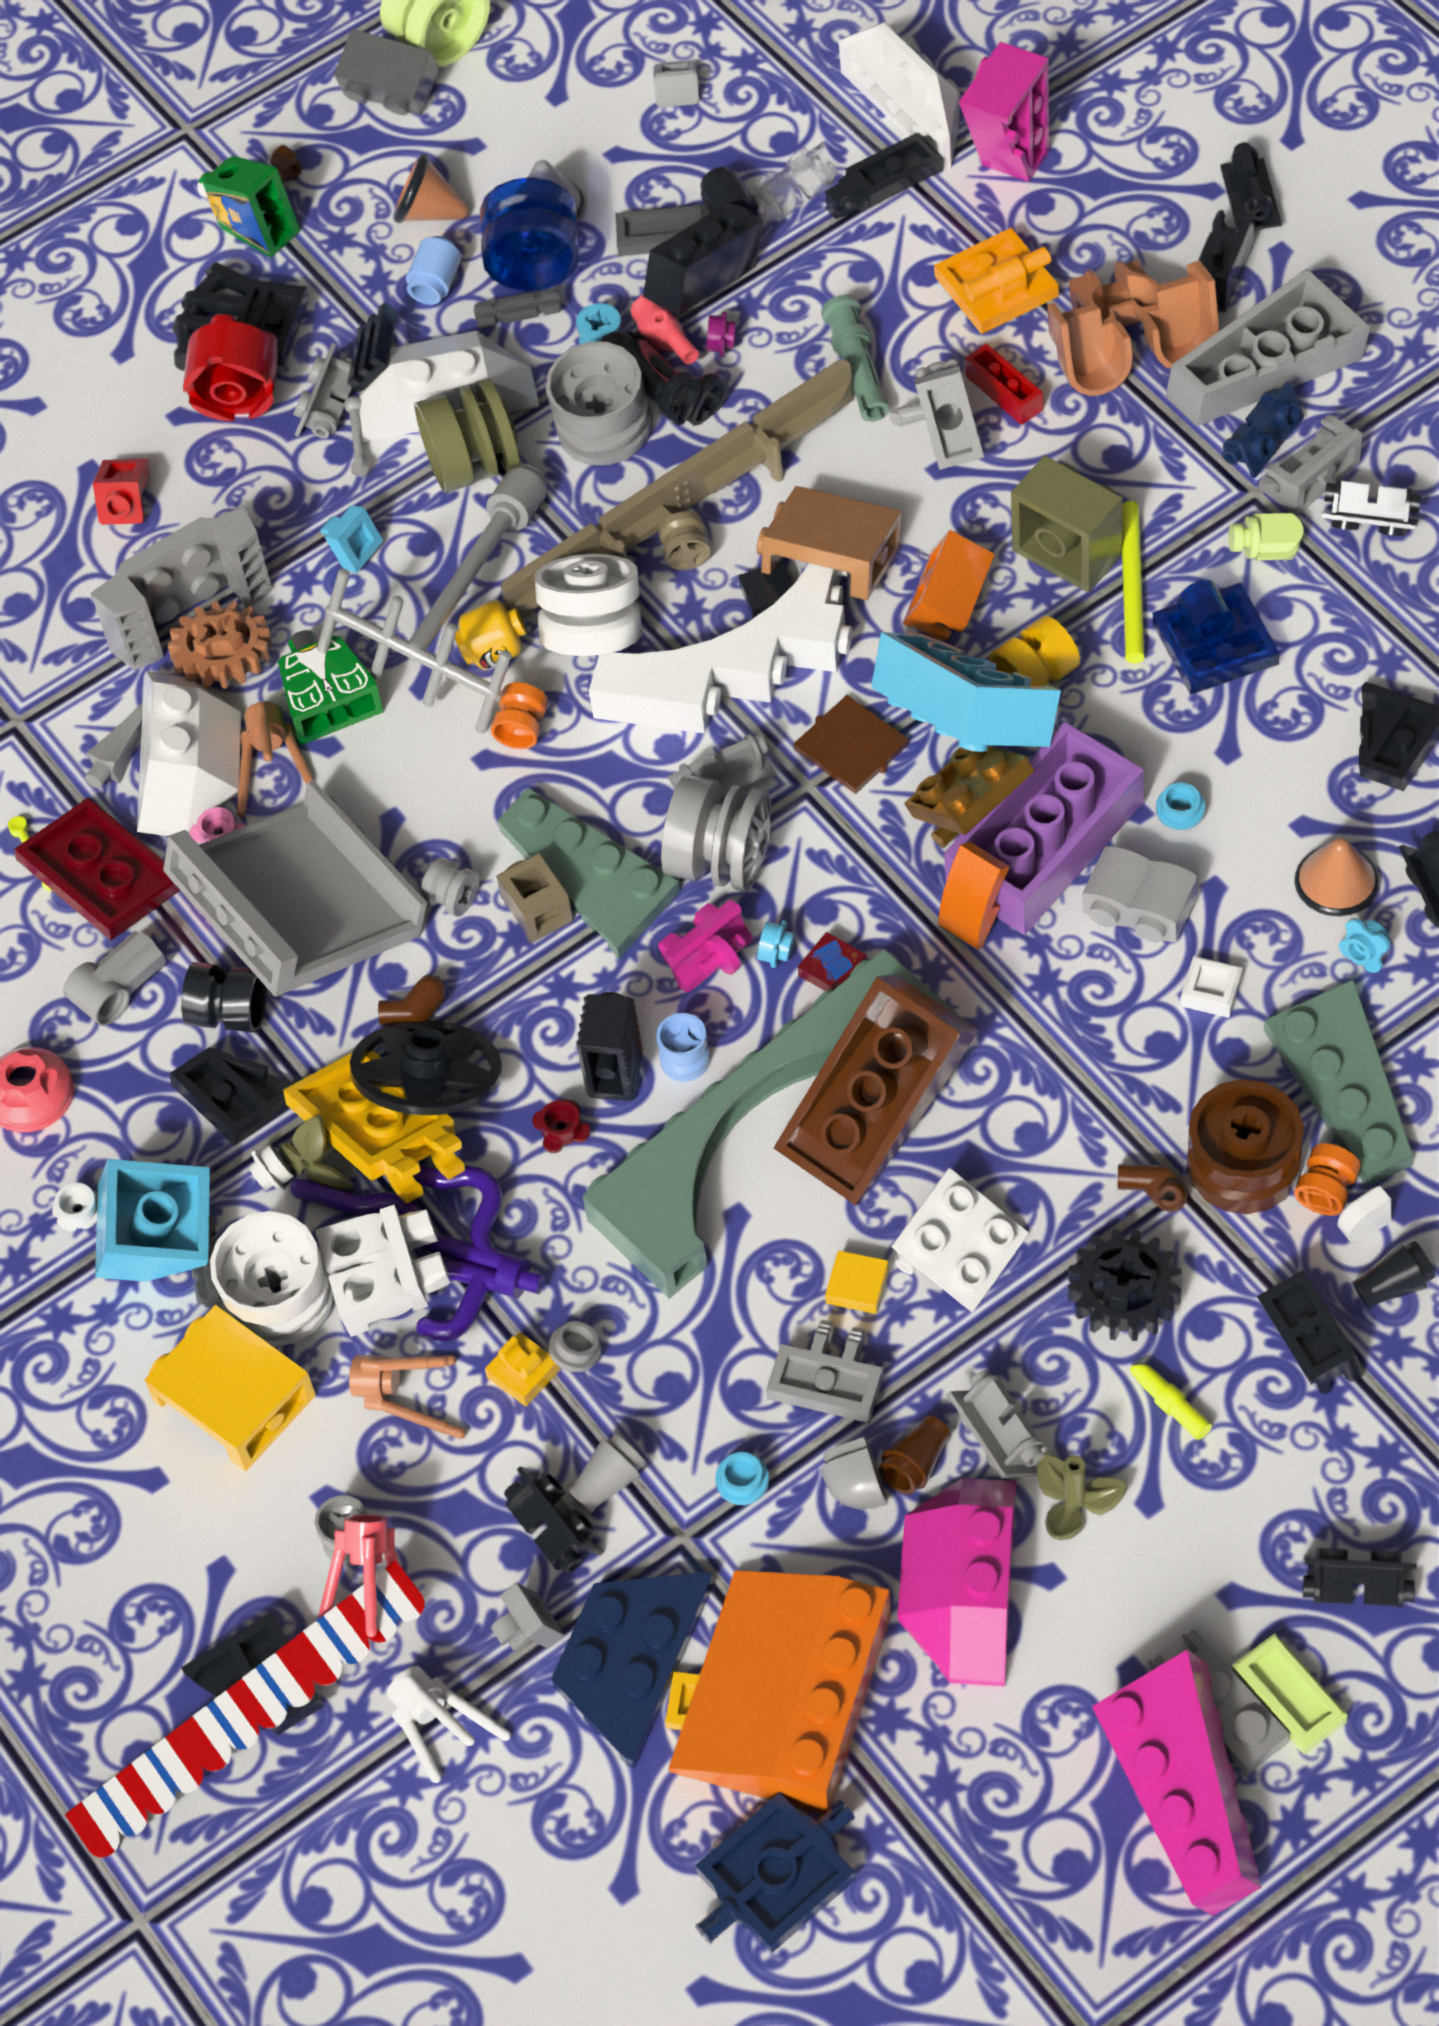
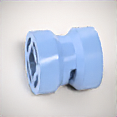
[656,1013,710,1082]

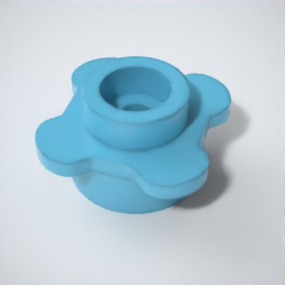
[1339,918,1391,973]

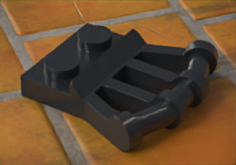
[172,262,310,371]

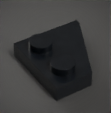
[1358,682,1439,791]
[170,1047,304,1146]
[181,1612,325,1735]

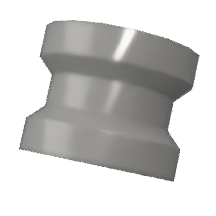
[420,857,479,917]

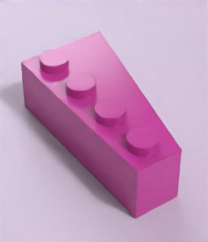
[1092,1650,1262,1916]

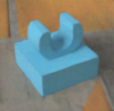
[320,505,383,573]

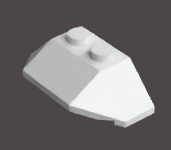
[839,22,961,172]
[357,331,539,443]
[137,671,241,836]

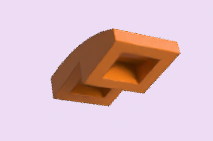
[938,842,1010,950]

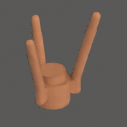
[237,701,313,818]
[349,1354,466,1439]

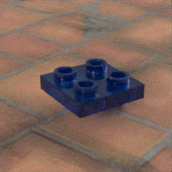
[1152,580,1280,695]

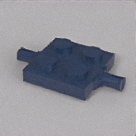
[695,1792,856,1954]

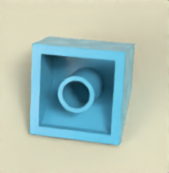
[95,1159,210,1282]

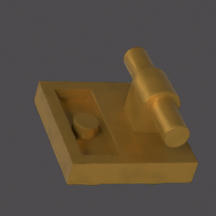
[904,745,1035,848]

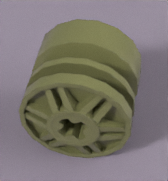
[413,378,520,494]

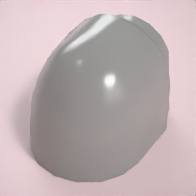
[821,1437,888,1510]

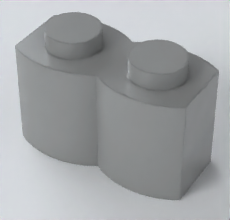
[1082,846,1198,942]

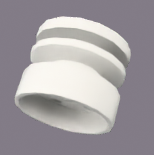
[210,1211,334,1346]

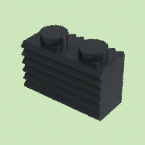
[576,992,643,1101]

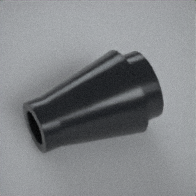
[1352,1241,1436,1309]

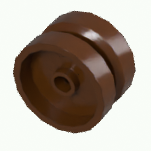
[1187,1079,1304,1214]

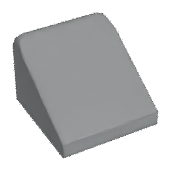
[653,60,699,108]

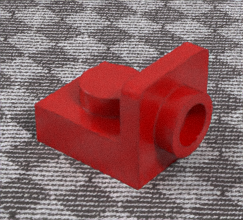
[92,458,150,525]

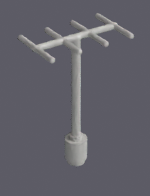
[317,464,547,733]

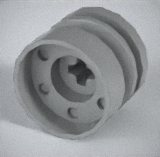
[546,342,651,465]
[661,774,771,892]

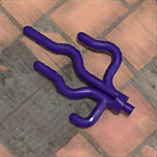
[290,1163,545,1342]

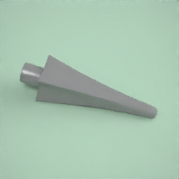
[85,702,143,788]

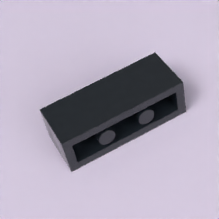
[643,203,764,315]

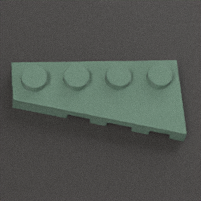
[497,788,680,959]
[1264,980,1413,1187]

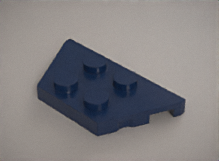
[551,1572,714,1768]

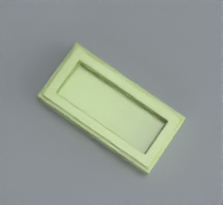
[1232,1634,1348,1755]

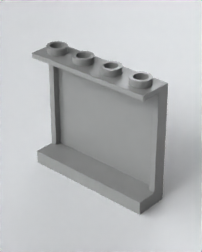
[163,780,427,997]

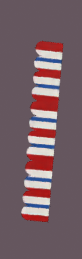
[65,1560,425,1858]

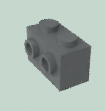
[334,28,440,116]

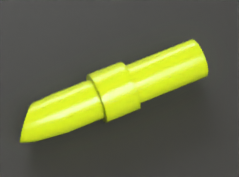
[1129,1365,1212,1440]

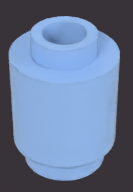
[406,236,462,305]

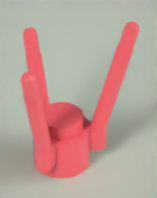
[318,1514,399,1637]

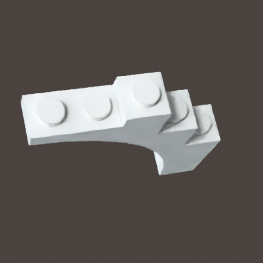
[589,563,852,733]

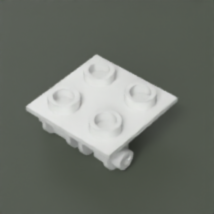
[891,1168,1029,1312]

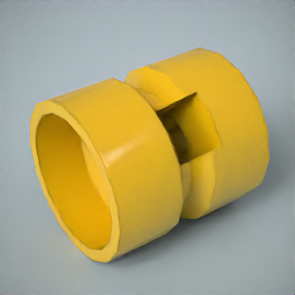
[989,616,1080,687]

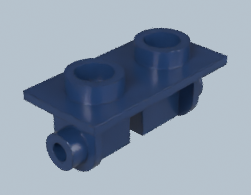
[1222,381,1304,478]

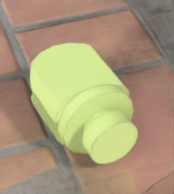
[1228,513,1304,561]

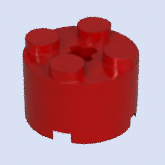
[183,314,278,421]

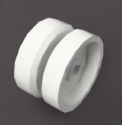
[535,554,642,656]

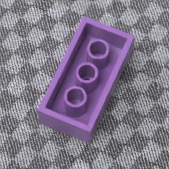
[944,722,1144,935]

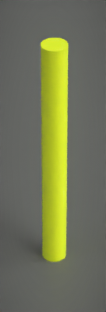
[1122,501,1144,663]

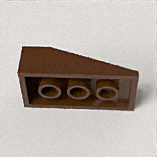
[773,974,979,1205]

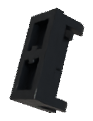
[1198,210,1255,313]
[1257,1270,1364,1394]

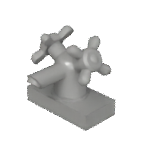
[889,359,984,470]

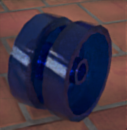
[480,177,580,291]

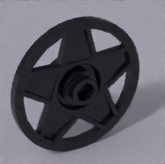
[350,1020,502,1115]

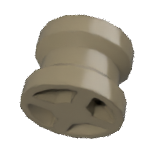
[658,511,711,570]

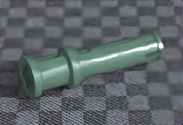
[821,294,890,422]

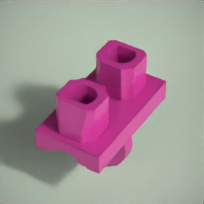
[658,899,754,993]

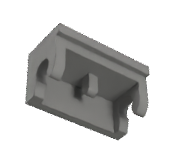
[1259,415,1363,516]

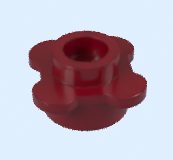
[532,1100,591,1153]

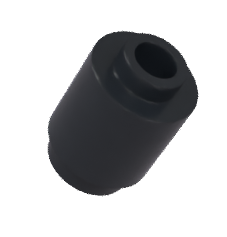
[700,167,759,216]

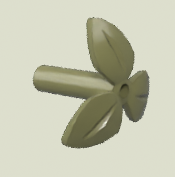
[278,1115,354,1191]
[1037,1453,1128,1540]

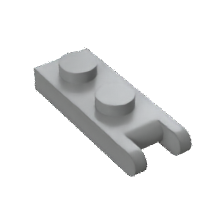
[1148,1628,1290,1776]

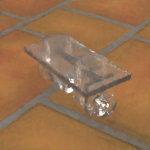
[753,142,838,223]

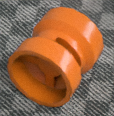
[490,682,548,749]
[1294,1143,1361,1216]

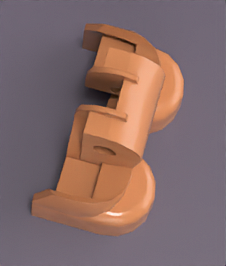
[1048,260,1219,396]

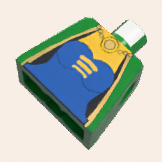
[198,156,300,258]

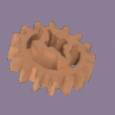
[168,601,272,689]

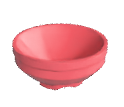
[0,1047,75,1132]

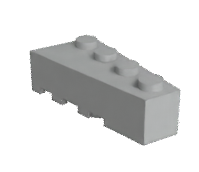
[1166,269,1371,426]

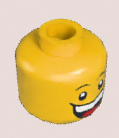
[455,600,527,670]

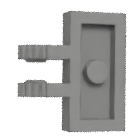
[766,1320,884,1423]

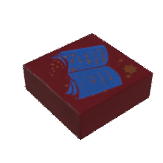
[797,932,867,991]

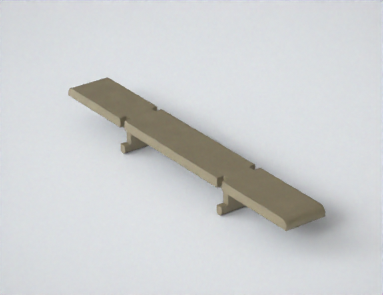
[501,360,853,619]

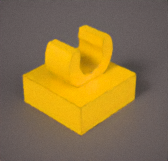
[485,1332,561,1407]

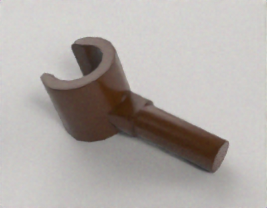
[270,145,302,183]

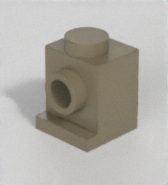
[496,853,573,944]

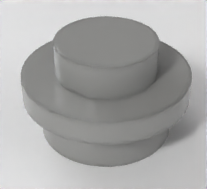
[548,1321,601,1372]

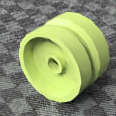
[380,0,490,67]

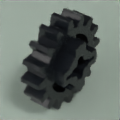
[1068,1229,1182,1341]

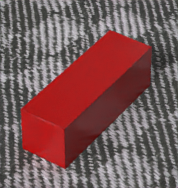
[965,343,1043,426]

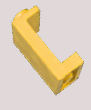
[144,1305,316,1471]

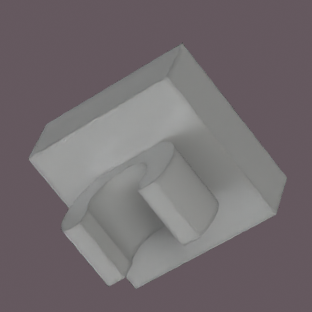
[491,1583,565,1651]

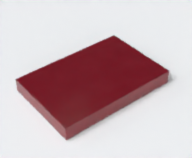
[14,798,181,940]

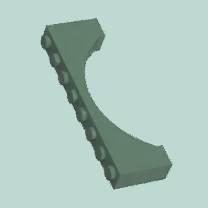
[582,949,969,1299]

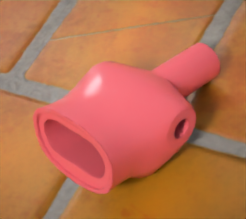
[631,295,699,364]

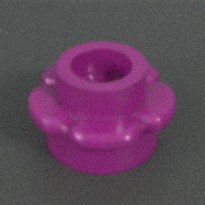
[706,312,736,357]

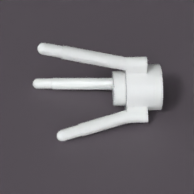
[387,1666,511,1783]

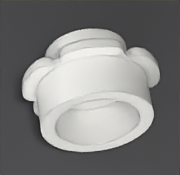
[248,1144,294,1191]
[52,1183,98,1231]

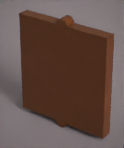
[793,695,909,794]

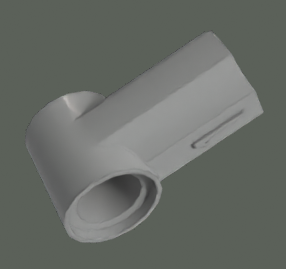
[63,931,166,1026]

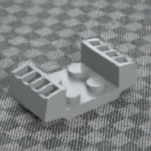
[90,506,272,670]

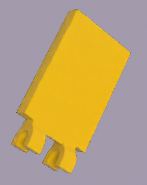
[284,1050,465,1204]

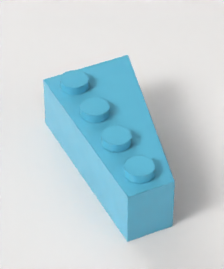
[871,632,1061,752]

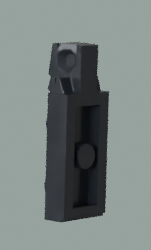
[825,133,944,220]

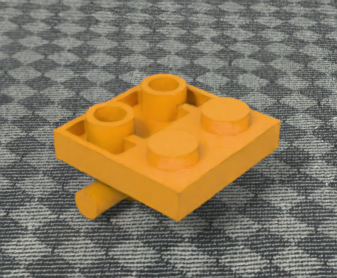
[934,228,1059,334]

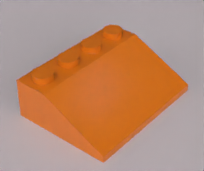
[668,1570,891,1815]

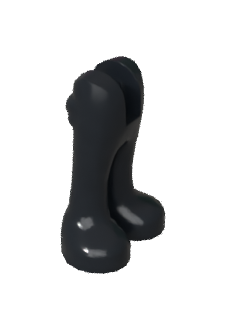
[599,331,729,426]

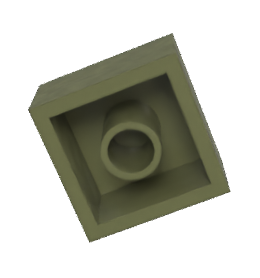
[1011,455,1123,593]

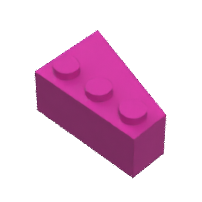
[959,41,1049,182]

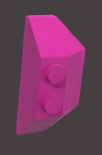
[897,1478,1017,1686]

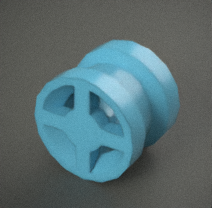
[576,303,622,345]

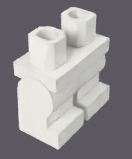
[315,1205,451,1337]

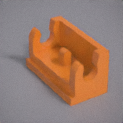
[902,530,995,641]

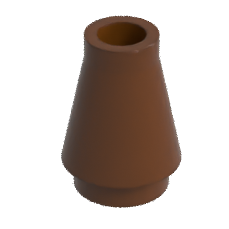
[879,1416,951,1495]

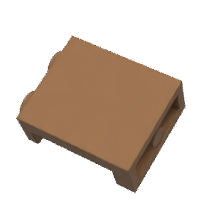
[757,486,901,601]

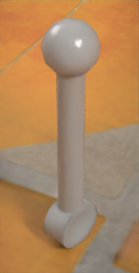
[344,396,369,477]

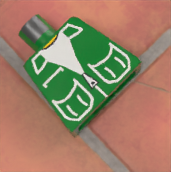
[278,630,383,746]

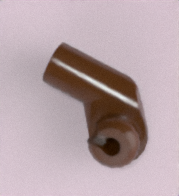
[378,974,446,1025]
[1118,1164,1187,1212]

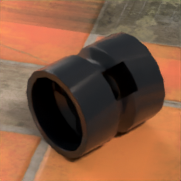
[181,962,267,1033]

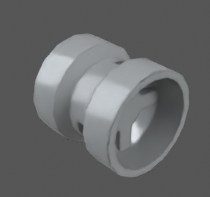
[315,1495,368,1566]

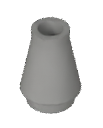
[568,1433,646,1514]

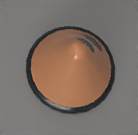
[393,154,469,223]
[1294,838,1380,917]

